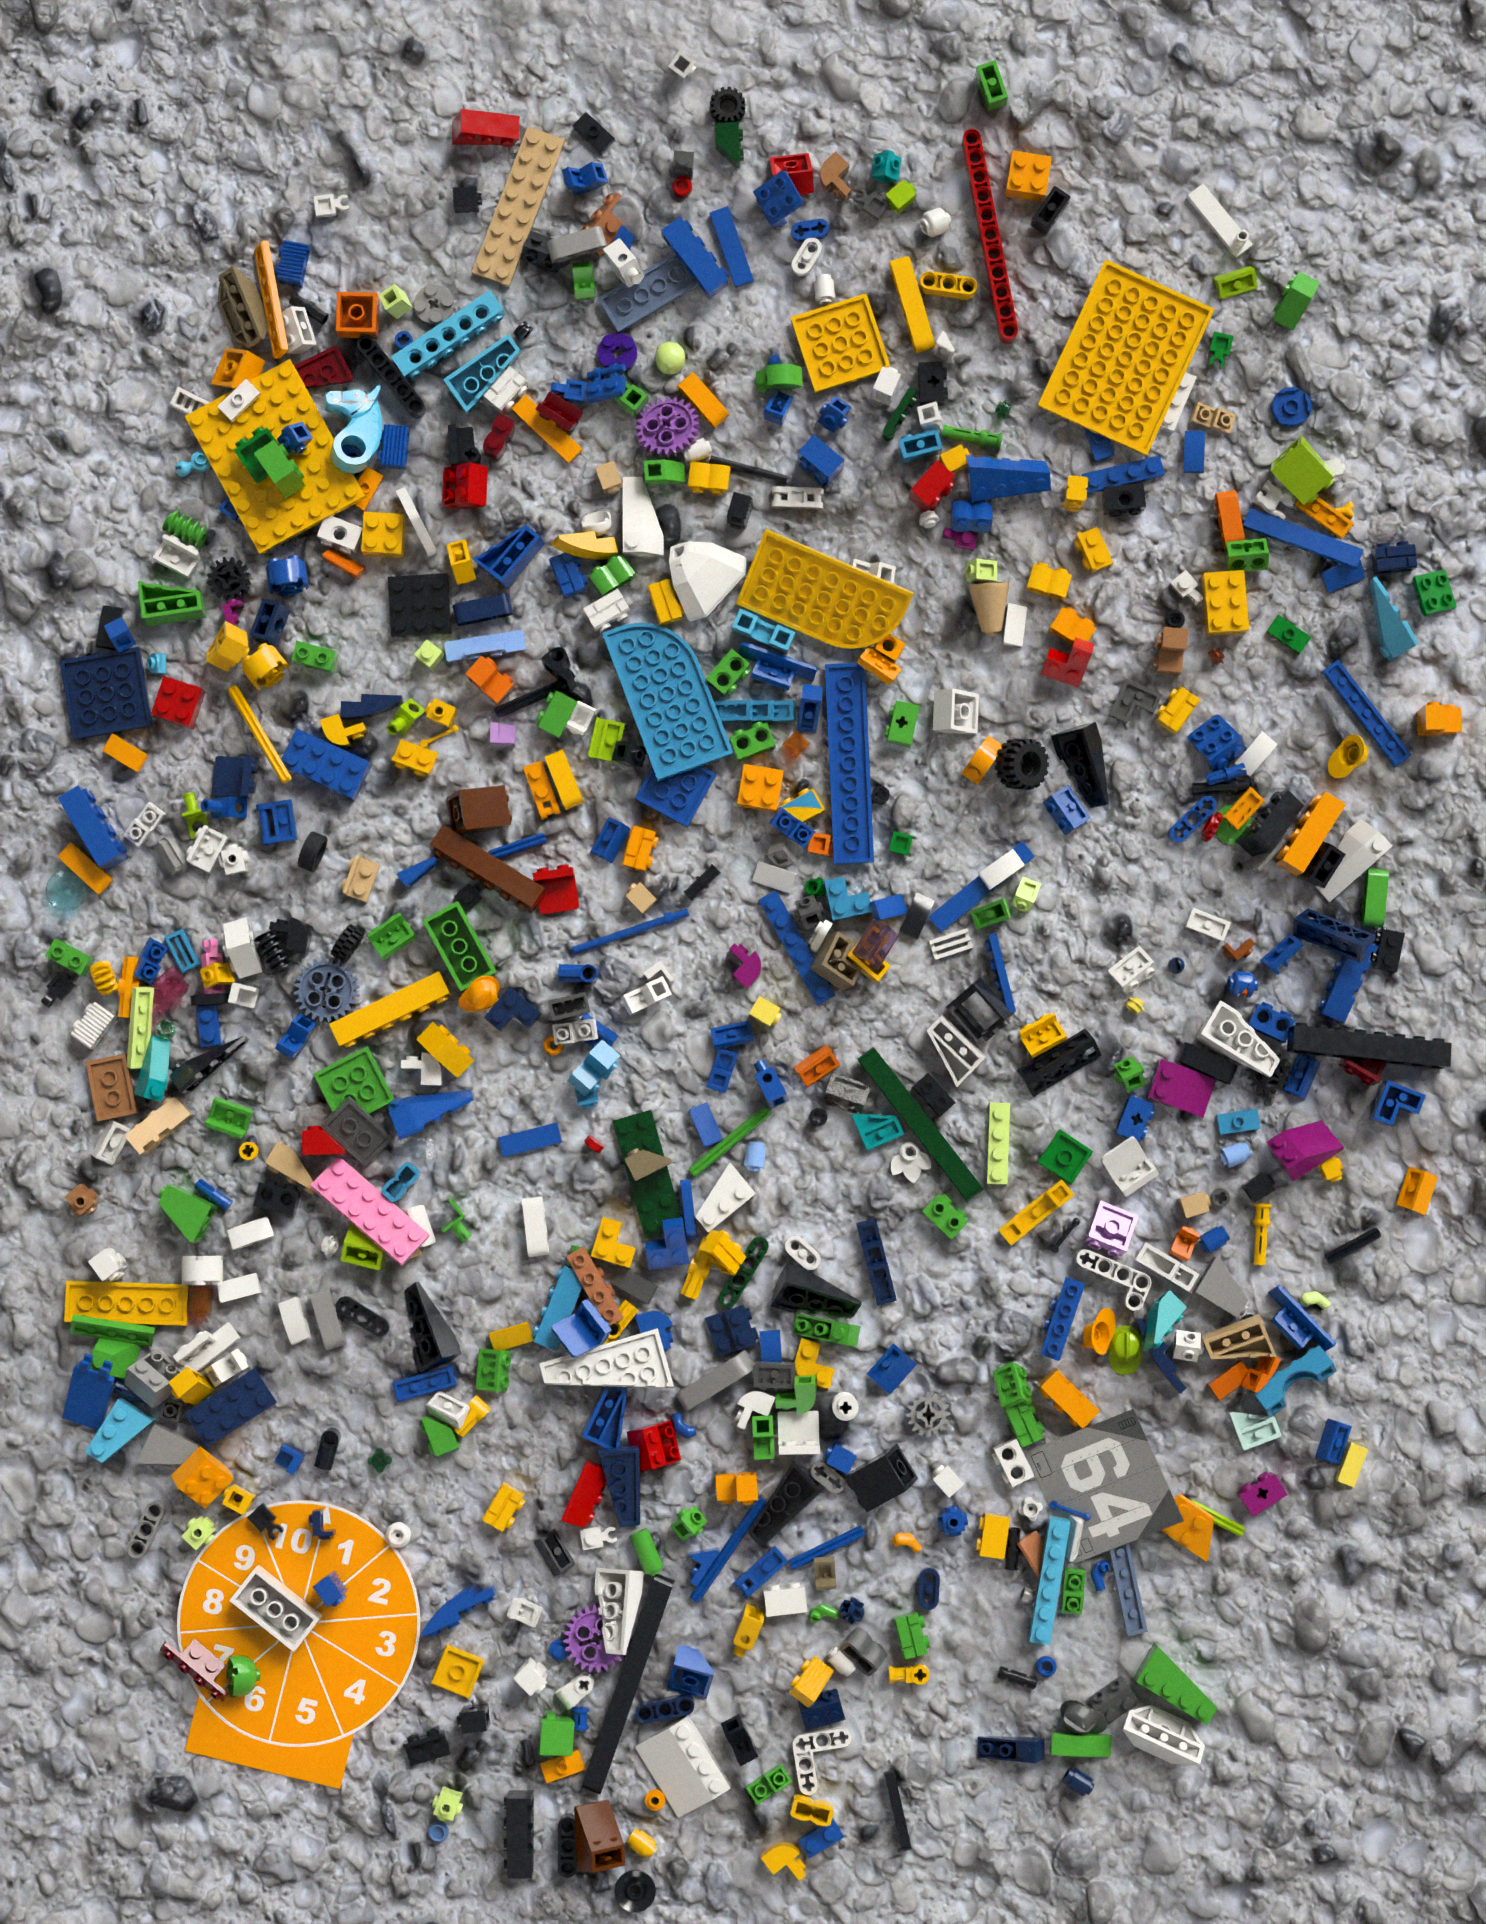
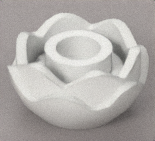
[385,1522,411,1548]

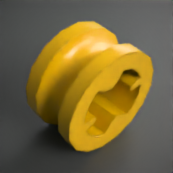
[239,1142,259,1160]

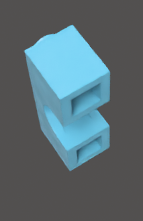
[732,609,796,654]

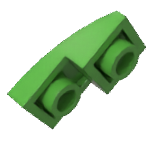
[1061,1568,1086,1614]
[744,1764,792,1805]

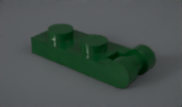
[882,386,918,442]

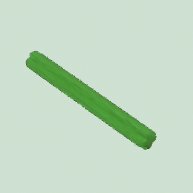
[688,1106,771,1177]

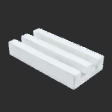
[929,928,974,960]

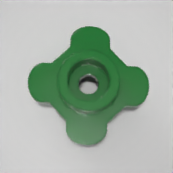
[805,877,826,897]

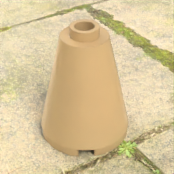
[969,582,1009,636]

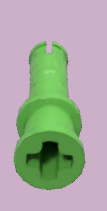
[941,425,1003,451]

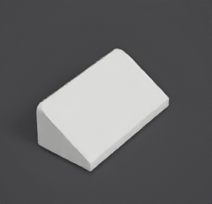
[933,331,955,363]
[1002,603,1027,647]
[752,861,797,894]
[92,1119,131,1166]
[407,1205,436,1248]
[217,1273,262,1303]
[426,1391,470,1429]
[1065,1515,1084,1562]

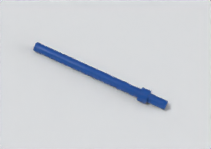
[572,908,689,954]

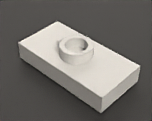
[217,379,261,422]

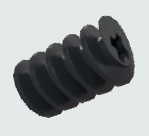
[254,931,293,976]

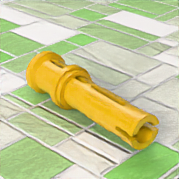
[1253,1203,1272,1265]

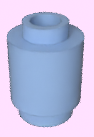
[744,1142,766,1172]
[1219,1142,1251,1168]

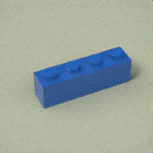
[661,217,729,299]

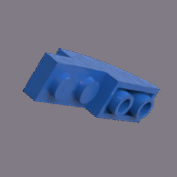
[422,1585,497,1637]

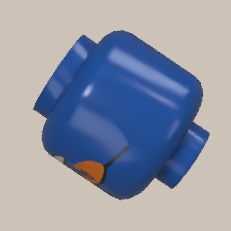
[1227,971,1258,998]

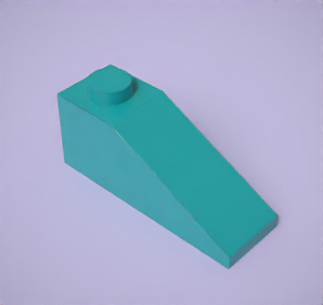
[134,1036,171,1102]

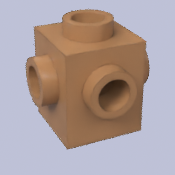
[65,1184,100,1216]

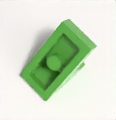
[970,898,1011,930]

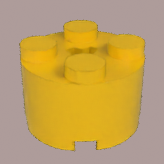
[241,643,289,691]

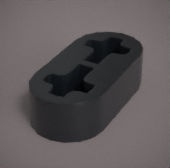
[190,993,229,1006]

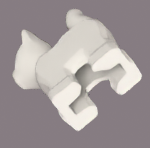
[1252,480,1296,520]

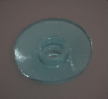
[46,870,86,911]

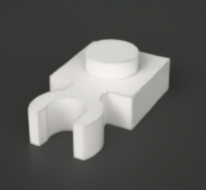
[313,194,350,218]
[580,1526,617,1550]

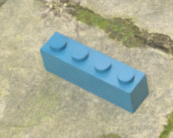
[532,1265,583,1351]

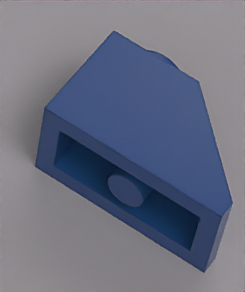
[796,684,823,733]

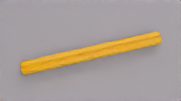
[228,685,291,784]

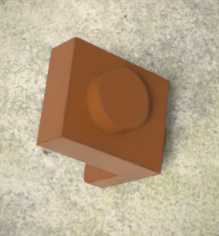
[1221,938,1255,962]

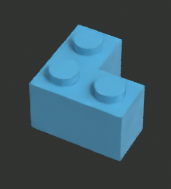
[824,876,872,922]
[567,1040,620,1097]

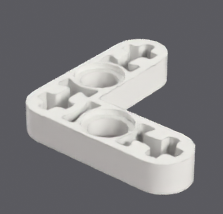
[396,487,438,557]
[792,1727,852,1795]

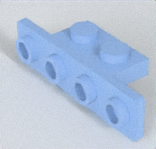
[444,630,526,662]

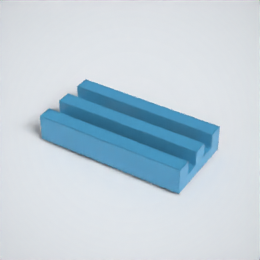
[164,929,201,974]

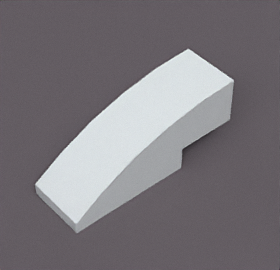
[1135,1243,1202,1294]

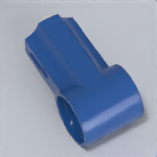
[558,964,599,983]

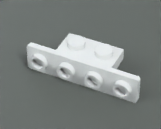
[173,1322,240,1372]

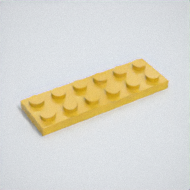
[64,1281,190,1326]

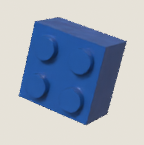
[797,434,844,487]

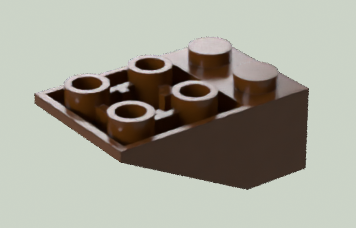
[574,1800,625,1873]

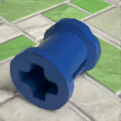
[571,1706,589,1730]

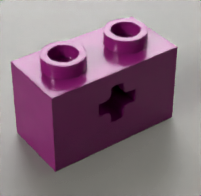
[1237,1471,1288,1517]

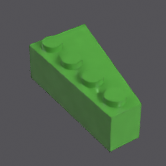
[1133,1642,1218,1725]

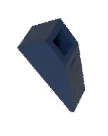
[978,1736,1045,1763]

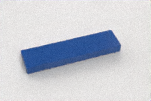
[709,206,754,288]

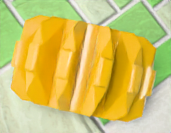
[90,960,118,996]

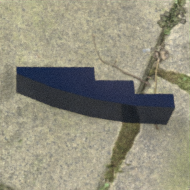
[856,1218,897,1306]
[1135,1317,1187,1393]

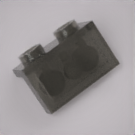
[823,1072,871,1114]

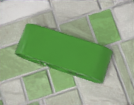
[1361,868,1389,928]

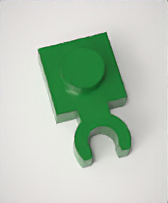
[1209,331,1234,369]

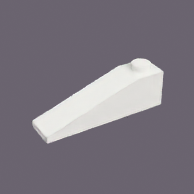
[623,477,664,557]
[1315,819,1392,902]
[1195,1000,1280,1078]

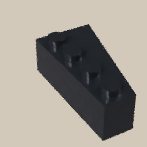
[747,1461,823,1548]
[504,1790,534,1879]

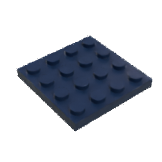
[60,647,153,740]

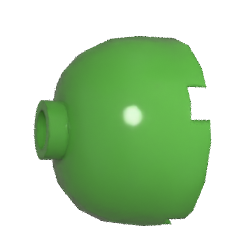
[227,1655,260,1698]

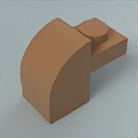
[820,151,851,201]

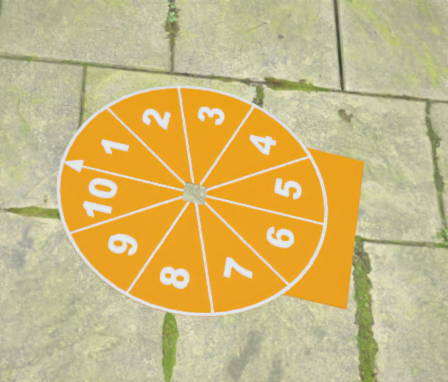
[177,1500,421,1789]

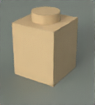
[595,460,623,494]
[626,882,657,915]
[1178,1192,1211,1218]

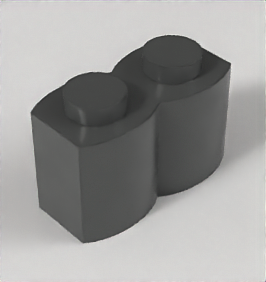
[839,1627,888,1676]

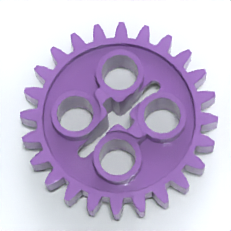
[635,396,701,459]
[563,1604,629,1673]

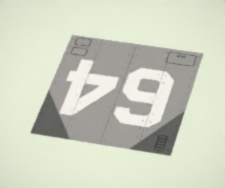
[1025,1409,1184,1564]

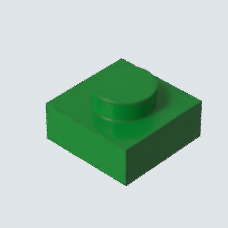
[889,831,913,856]

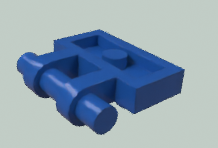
[585,363,626,404]

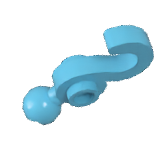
[175,450,211,477]

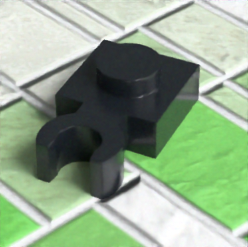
[247,1502,284,1540]

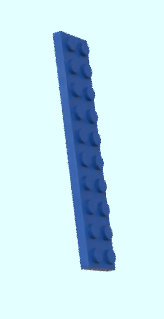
[825,663,874,865]

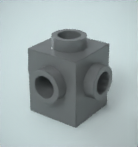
[794,895,824,931]

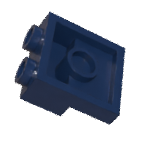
[705,1304,759,1357]

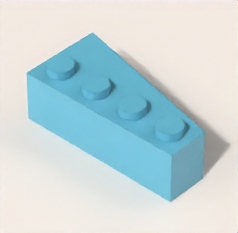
[443,334,521,416]

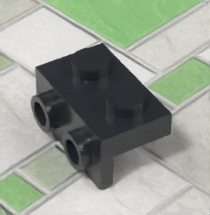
[521,231,561,273]

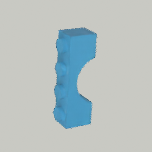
[1252,1345,1337,1417]

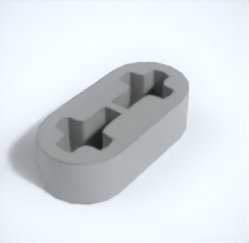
[810,1461,845,1493]

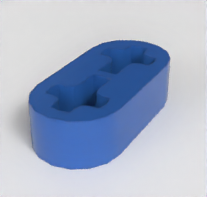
[792,219,829,242]

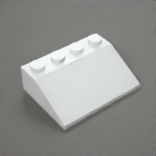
[635,1715,731,1818]

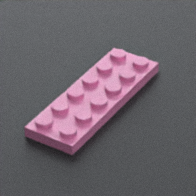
[311,1156,429,1266]

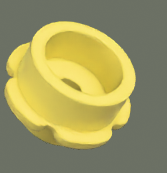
[1125,996,1144,1015]

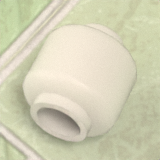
[920,208,951,237]

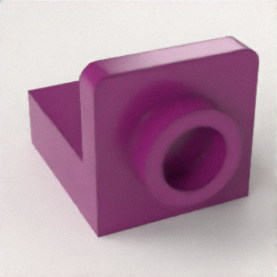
[221,599,244,627]

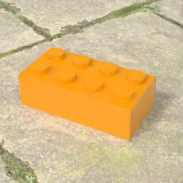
[1276,791,1346,877]

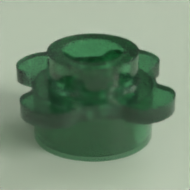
[368,1448,392,1473]

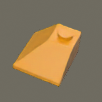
[210,348,265,389]

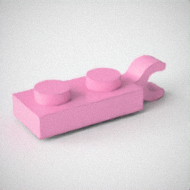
[201,939,225,994]

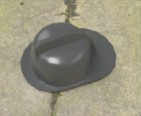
[1060,1700,1108,1735]

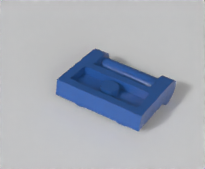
[256,799,298,845]

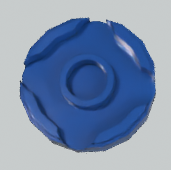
[1271,387,1311,428]

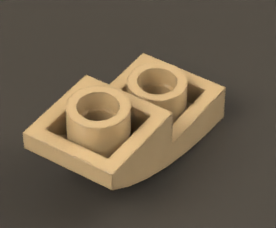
[1189,402,1236,434]

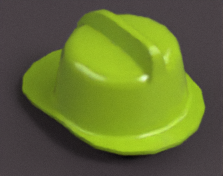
[1109,1325,1142,1375]

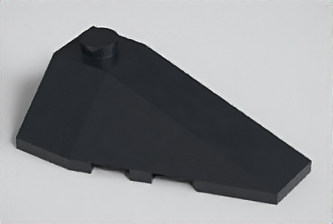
[169,1036,249,1094]
[405,1282,461,1373]

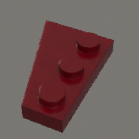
[294,345,355,389]

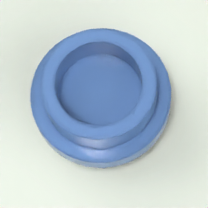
[428,1821,449,1842]

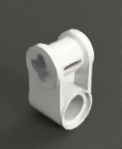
[555,1672,594,1710]

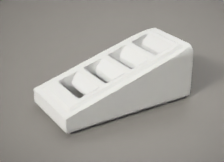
[169,387,210,415]

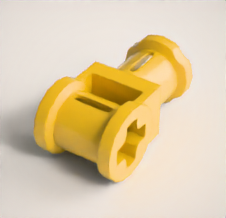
[889,1664,929,1685]

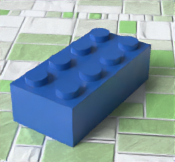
[281,728,372,801]
[58,785,128,871]

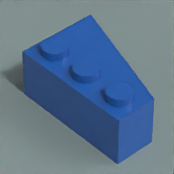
[580,1386,627,1449]

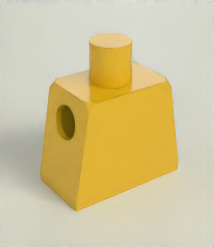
[733,1604,765,1657]

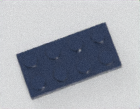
[185,1368,277,1448]

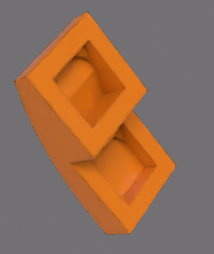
[808,833,833,857]
[1241,1356,1281,1393]

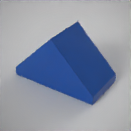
[764,390,793,426]

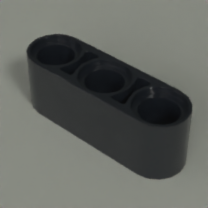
[1176,1042,1238,1085]
[558,1813,577,1878]

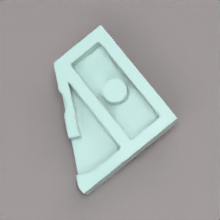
[1229,1412,1282,1450]

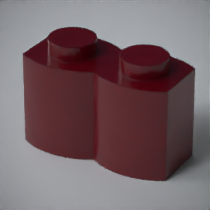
[483,414,515,461]

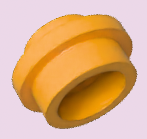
[543,1035,564,1056]
[645,1789,665,1811]

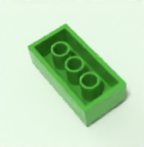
[422,901,498,993]

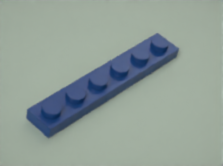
[758,890,835,1006]

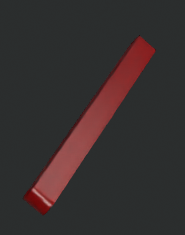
[962,129,1018,344]

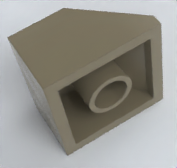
[624,1148,673,1181]

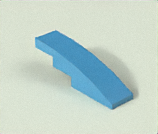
[714,700,796,722]

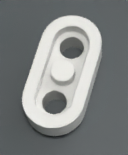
[792,238,822,276]
[808,920,833,953]
[785,1236,821,1270]

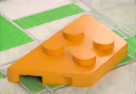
[1161,1494,1214,1561]

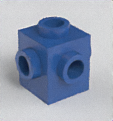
[817,396,852,433]
[277,422,313,456]
[938,1506,968,1537]

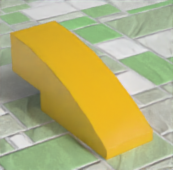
[551,531,618,560]

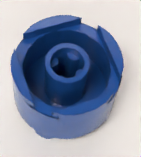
[265,555,309,596]

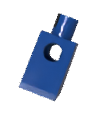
[754,1059,789,1109]

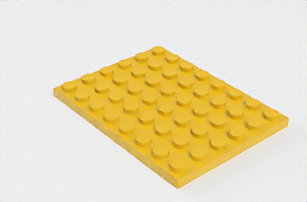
[1037,259,1215,456]
[185,359,366,555]

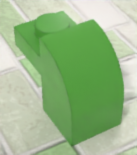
[572,261,596,300]
[756,364,803,392]
[612,383,649,416]
[775,1375,817,1415]
[752,1415,775,1461]

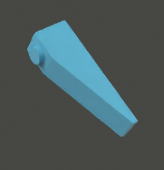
[1369,576,1419,661]

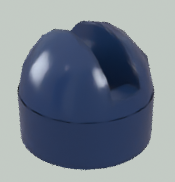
[1168,957,1185,974]

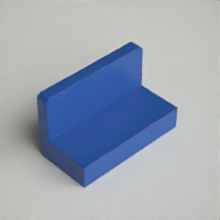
[867,1343,916,1394]

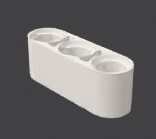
[522,1196,549,1257]

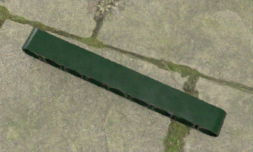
[857,1047,984,1202]

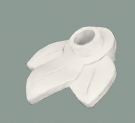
[891,1142,931,1183]

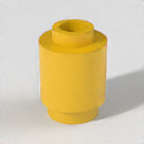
[626,1828,657,1859]

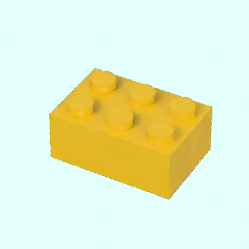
[1200,570,1249,637]

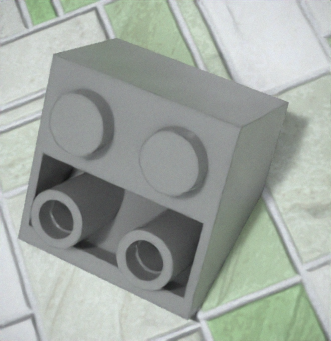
[124,1349,182,1408]

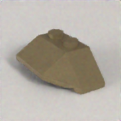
[218,266,268,348]

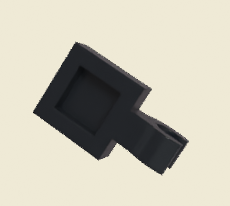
[454,881,486,912]
[41,972,76,1008]

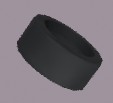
[298,831,328,872]

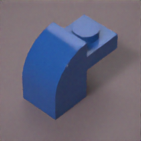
[562,162,609,195]
[275,1013,317,1059]
[636,1310,674,1350]

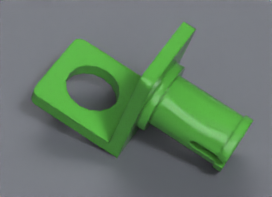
[441,1196,472,1243]

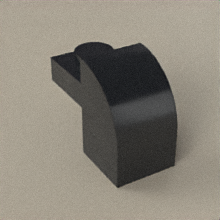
[269,917,311,954]
[721,1714,759,1766]

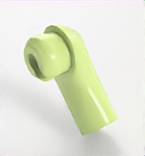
[1299,1291,1331,1310]

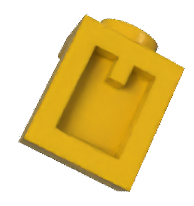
[200,963,235,988]

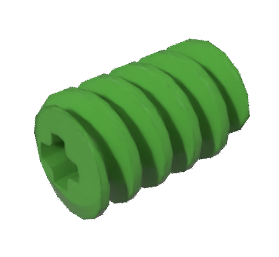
[162,510,207,549]

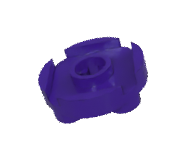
[597,333,637,374]

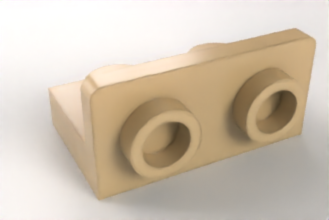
[341,855,381,903]

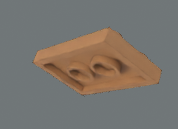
[86,1054,138,1122]

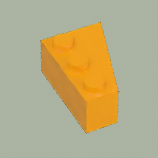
[1037,1367,1100,1429]

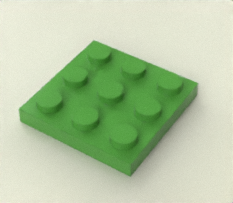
[313,1046,395,1114]

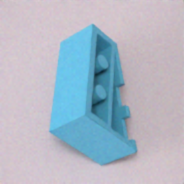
[85,1398,157,1463]

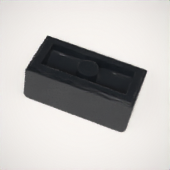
[534,1529,575,1576]

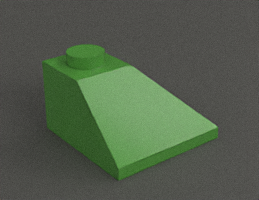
[90,1338,142,1379]

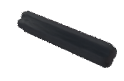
[1324,1228,1381,1264]

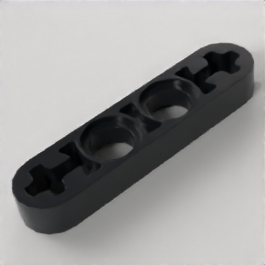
[884,1770,912,1852]

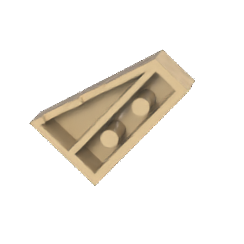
[124,1096,194,1155]
[1202,1314,1276,1359]

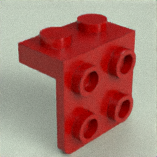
[532,864,579,915]

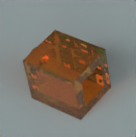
[188,1287,214,1317]

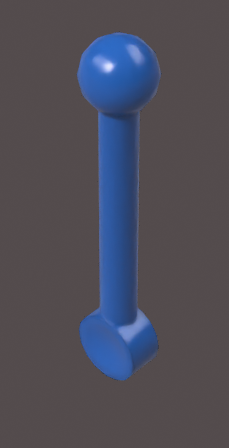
[1049,1500,1091,1521]

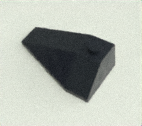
[1051,722,1109,808]
[771,1263,862,1317]

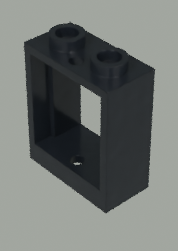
[946,978,1012,1043]

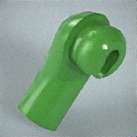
[809,1604,840,1623]

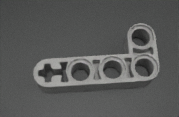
[675,1349,754,1411]

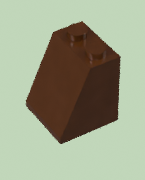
[446,785,512,836]

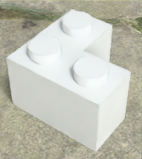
[221,917,262,979]

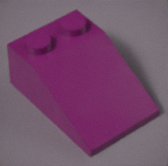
[1146,1059,1216,1118]
[1266,1120,1344,1182]

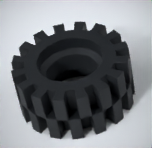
[710,86,745,123]
[330,924,365,963]

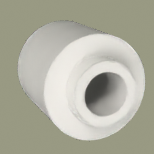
[814,274,835,306]
[683,438,712,463]
[827,1646,857,1677]

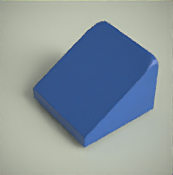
[613,225,635,250]

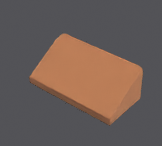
[1017,1531,1044,1578]

